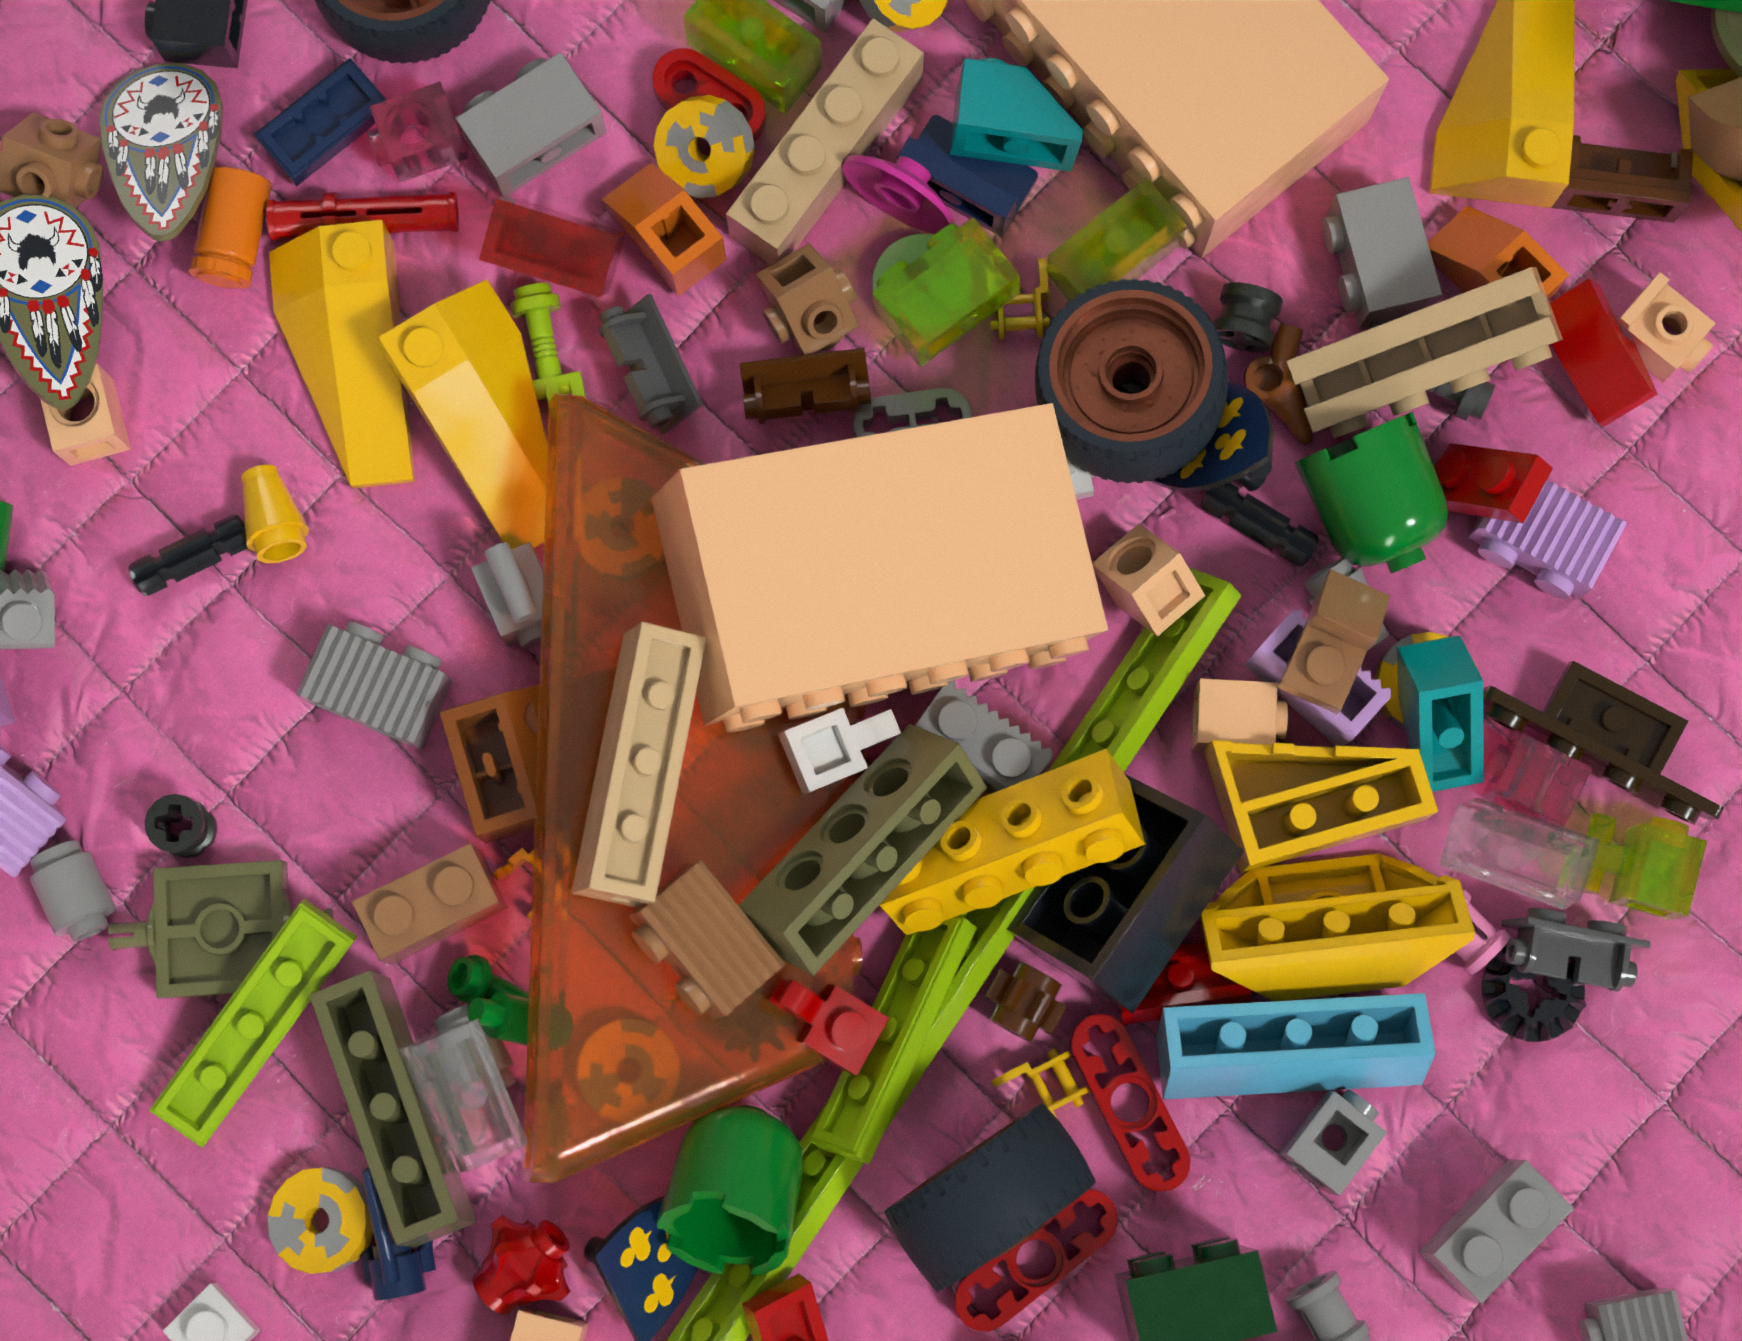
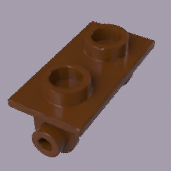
[739,348,872,424]

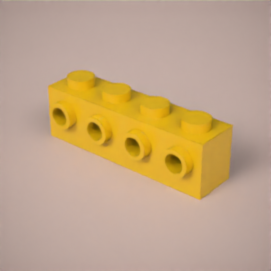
[879,749,1145,936]

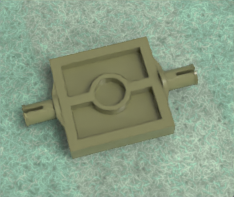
[108,860,334,999]

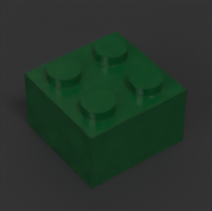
[1114,1236,1278,1341]

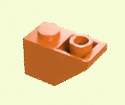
[602,163,727,297]
[1428,206,1569,300]

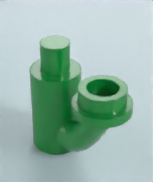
[447,955,572,1052]

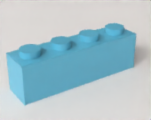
[1156,993,1436,1100]

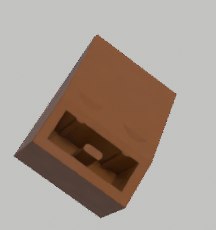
[439,668,617,844]

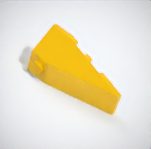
[1429,0,1575,208]
[378,279,568,550]

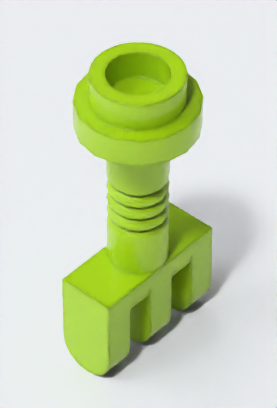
[510,283,590,423]

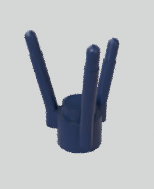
[360,1168,436,1300]

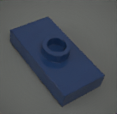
[254,58,392,186]

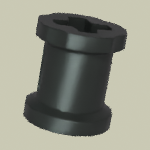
[144,794,217,858]

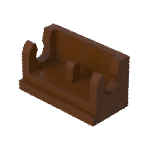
[1551,135,1693,223]

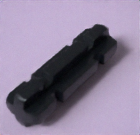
[1200,483,1319,566]
[128,515,248,596]

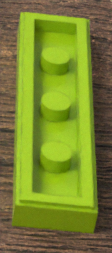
[149,898,358,1148]
[810,916,977,1164]

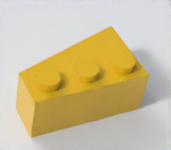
[1203,740,1438,873]

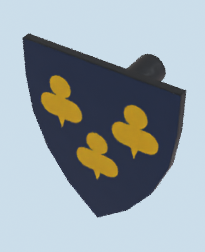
[1151,381,1274,492]
[584,1196,698,1341]

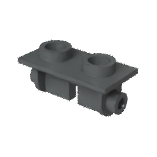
[599,294,703,434]
[1501,908,1650,992]

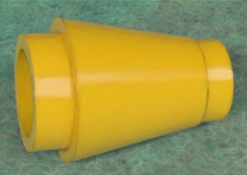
[241,465,309,563]

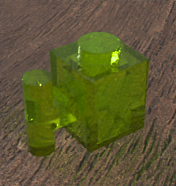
[1573,813,1707,921]

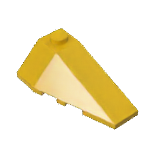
[269,220,415,489]

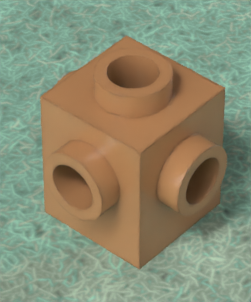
[0,112,104,208]
[755,243,859,355]

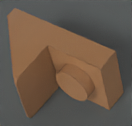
[1277,569,1390,714]

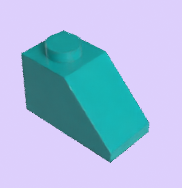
[950,58,1083,172]
[1397,635,1484,792]

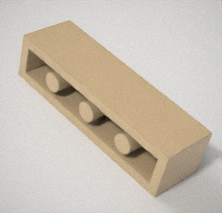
[726,18,924,265]

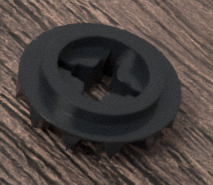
[1482,945,1587,1042]

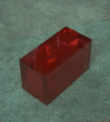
[479,195,626,297]

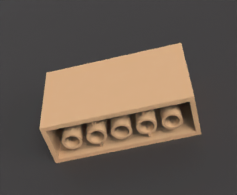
[965,0,1389,259]
[651,403,1108,733]

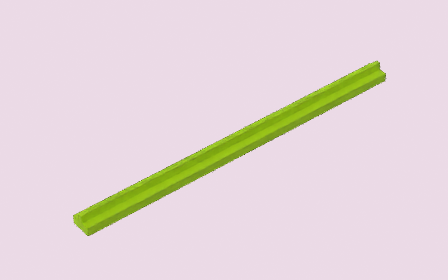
[667,567,1242,1341]

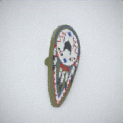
[99,63,224,241]
[0,194,103,410]

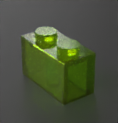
[683,0,822,115]
[1046,178,1187,301]
[872,217,1020,368]

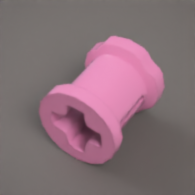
[1456,889,1512,976]

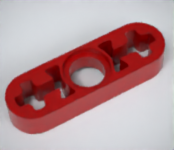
[1069,1014,1191,1192]
[954,1189,1118,1332]

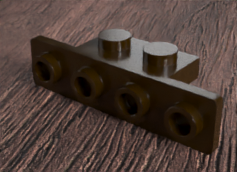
[1483,661,1724,825]

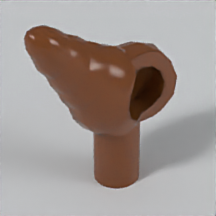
[1244,324,1313,445]

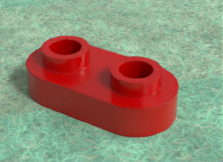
[652,48,766,142]

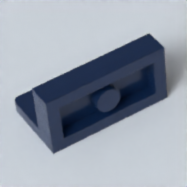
[897,115,1038,238]

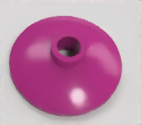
[842,155,954,235]

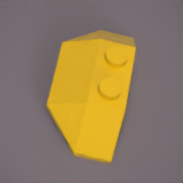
[1200,853,1475,1001]

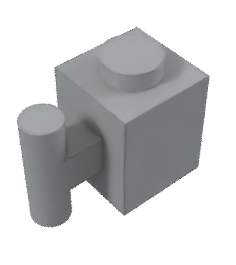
[471,542,567,649]

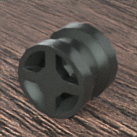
[1213,282,1283,353]

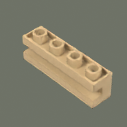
[1287,267,1563,438]
[571,622,707,907]

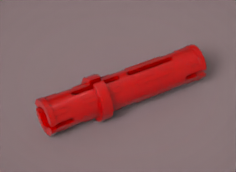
[266,192,459,240]

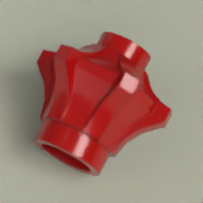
[472,1214,571,1315]

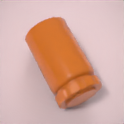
[188,167,272,289]

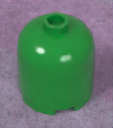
[1294,412,1449,574]
[657,1105,803,1275]

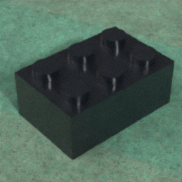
[1007,773,1243,1014]

